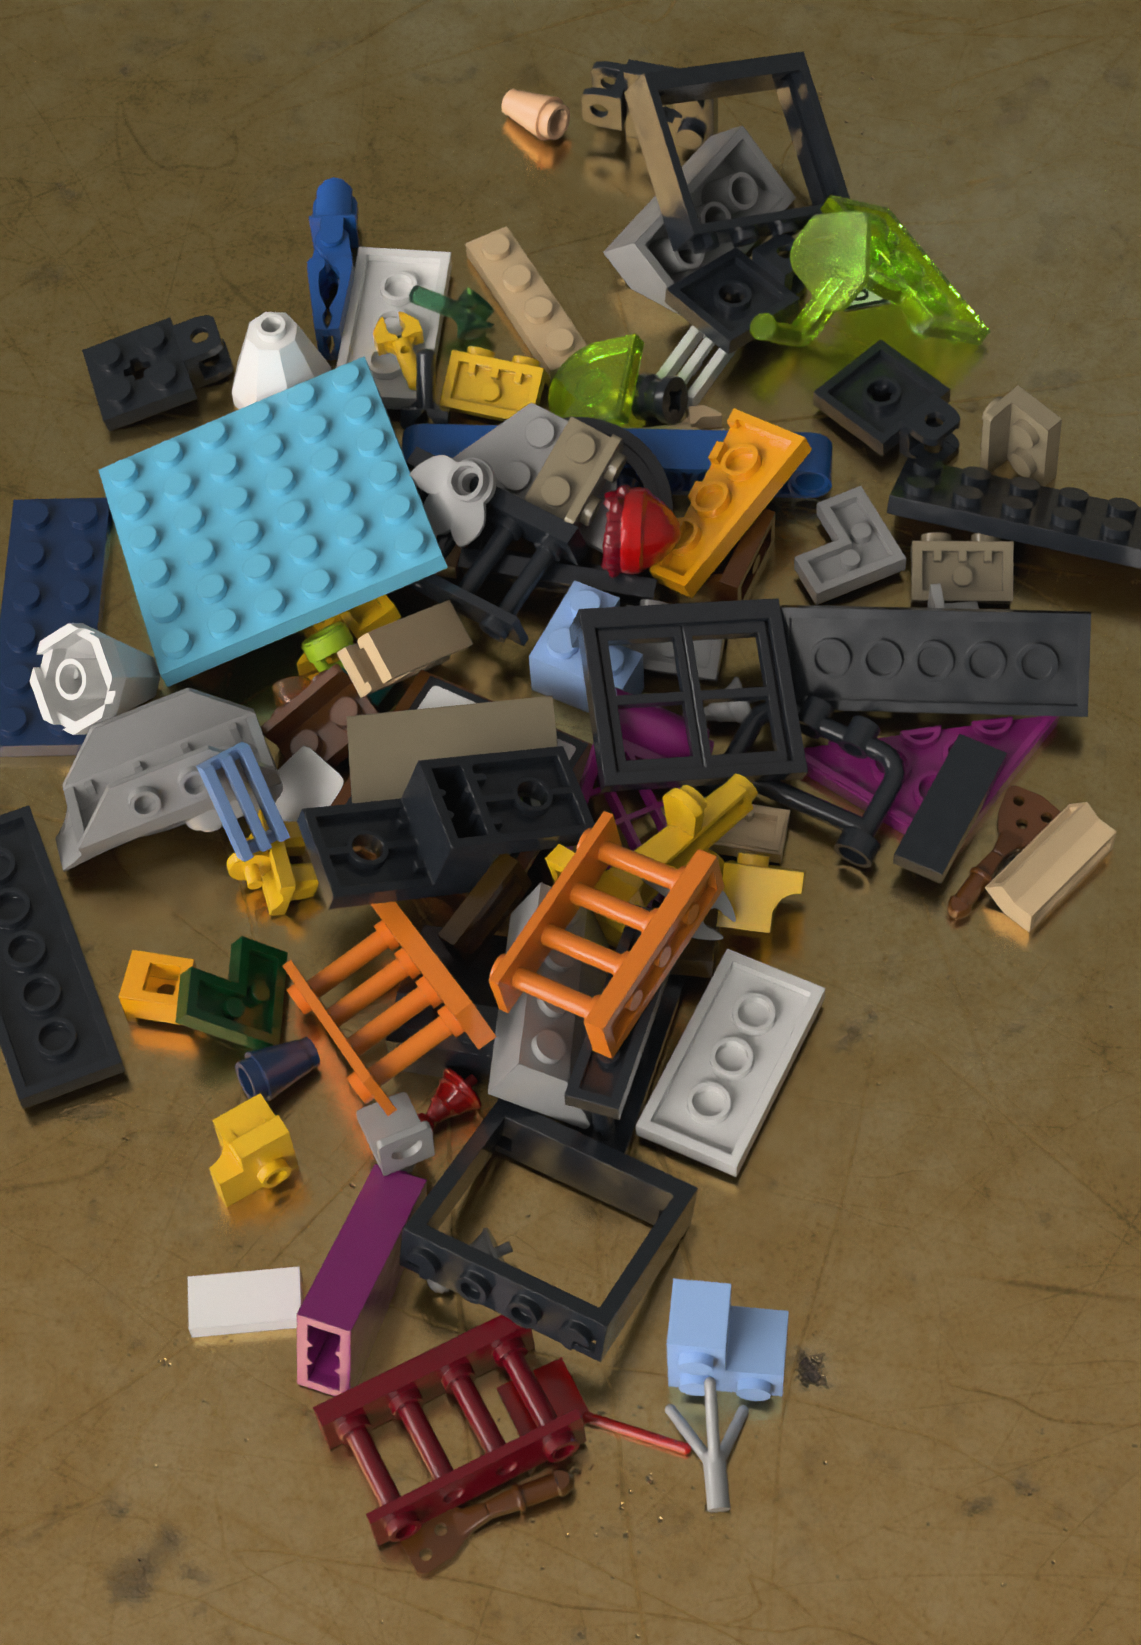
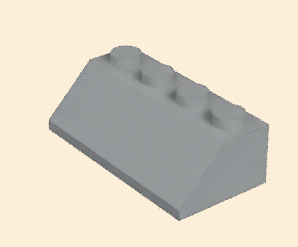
[603,125,796,315]
[488,883,609,1130]

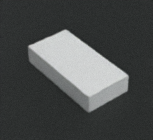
[188,1266,303,1338]

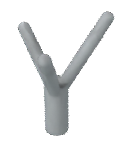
[665,1377,749,1512]

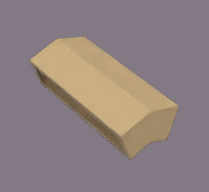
[985,802,1117,932]

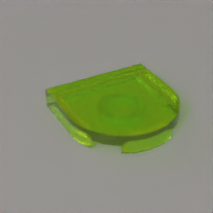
[548,333,645,426]

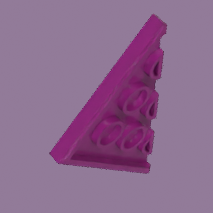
[804,716,1059,838]

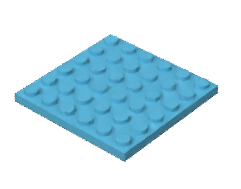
[98,356,448,687]

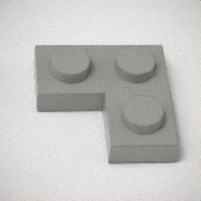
[794,486,906,605]

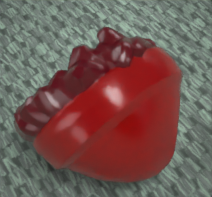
[601,484,681,578]

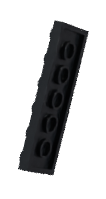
[886,456,1141,569]
[780,605,1091,717]
[0,805,126,1109]

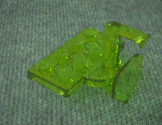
[750,195,991,347]

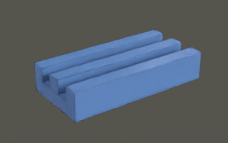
[196,742,290,862]

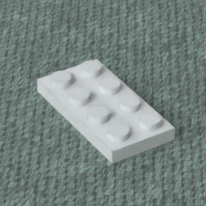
[336,247,452,411]
[636,949,826,1177]

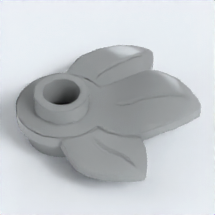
[409,455,497,547]

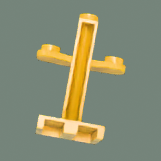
[545,774,758,948]

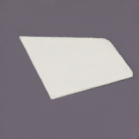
[275,746,344,821]

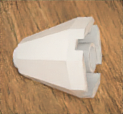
[232,312,332,409]
[30,623,161,735]

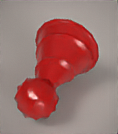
[417,1068,482,1135]

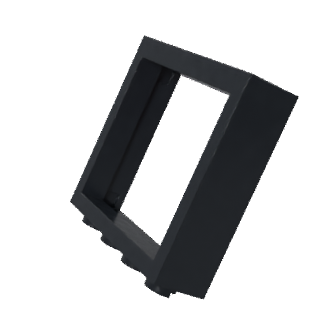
[624,51,853,254]
[399,1098,698,1362]

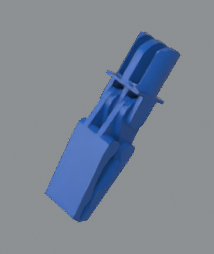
[307,177,360,361]

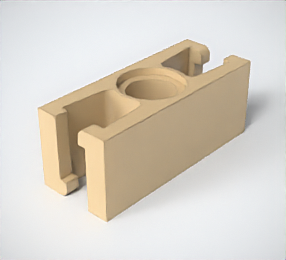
[337,600,473,698]

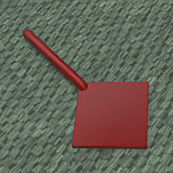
[496,1357,692,1455]

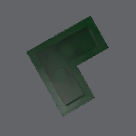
[175,936,288,1050]

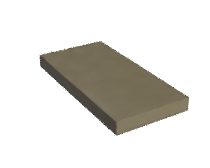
[346,696,558,803]

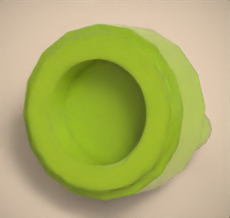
[301,621,354,673]

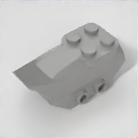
[55,687,283,872]

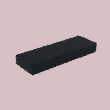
[893,734,1007,884]

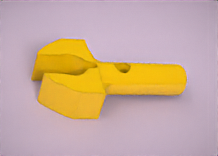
[373,312,424,391]

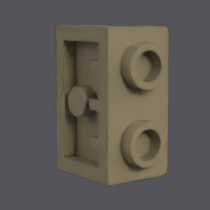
[980,385,1062,486]
[524,416,627,528]
[910,533,1013,604]

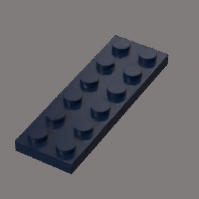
[0,498,112,757]

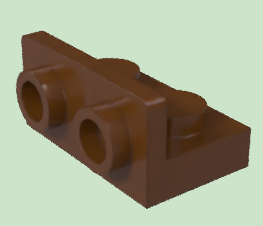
[261,664,381,769]

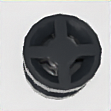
[630,372,688,425]

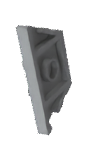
[452,402,617,553]

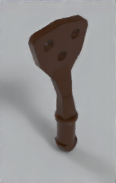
[947,785,1061,920]
[401,1469,575,1577]

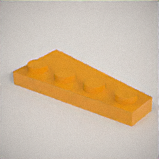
[649,408,812,598]

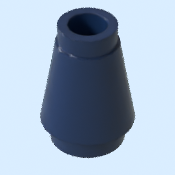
[235,1037,320,1102]

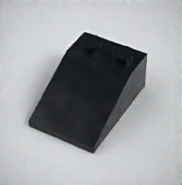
[386,925,508,1084]

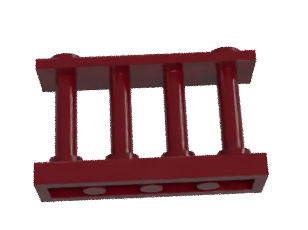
[313,1314,587,1546]

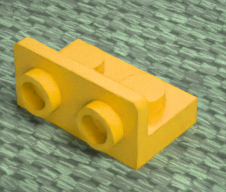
[439,346,551,422]

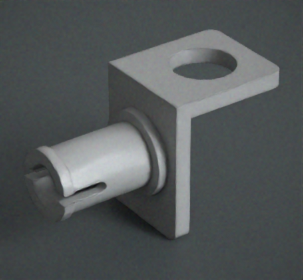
[356,1092,435,1176]

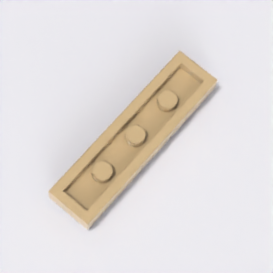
[465,226,593,383]

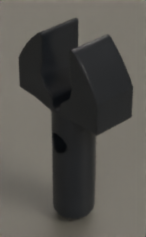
[400,348,451,430]

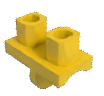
[226,809,319,916]

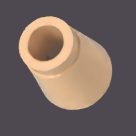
[502,89,570,141]

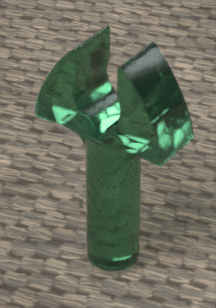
[409,285,495,340]

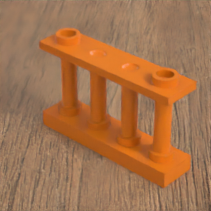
[488,811,725,1059]
[282,902,496,1116]

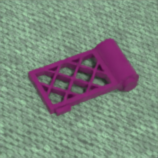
[566,687,714,908]

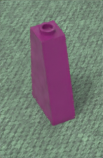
[297,1164,427,1396]

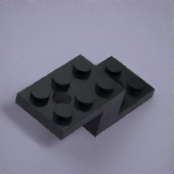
[297,746,595,910]

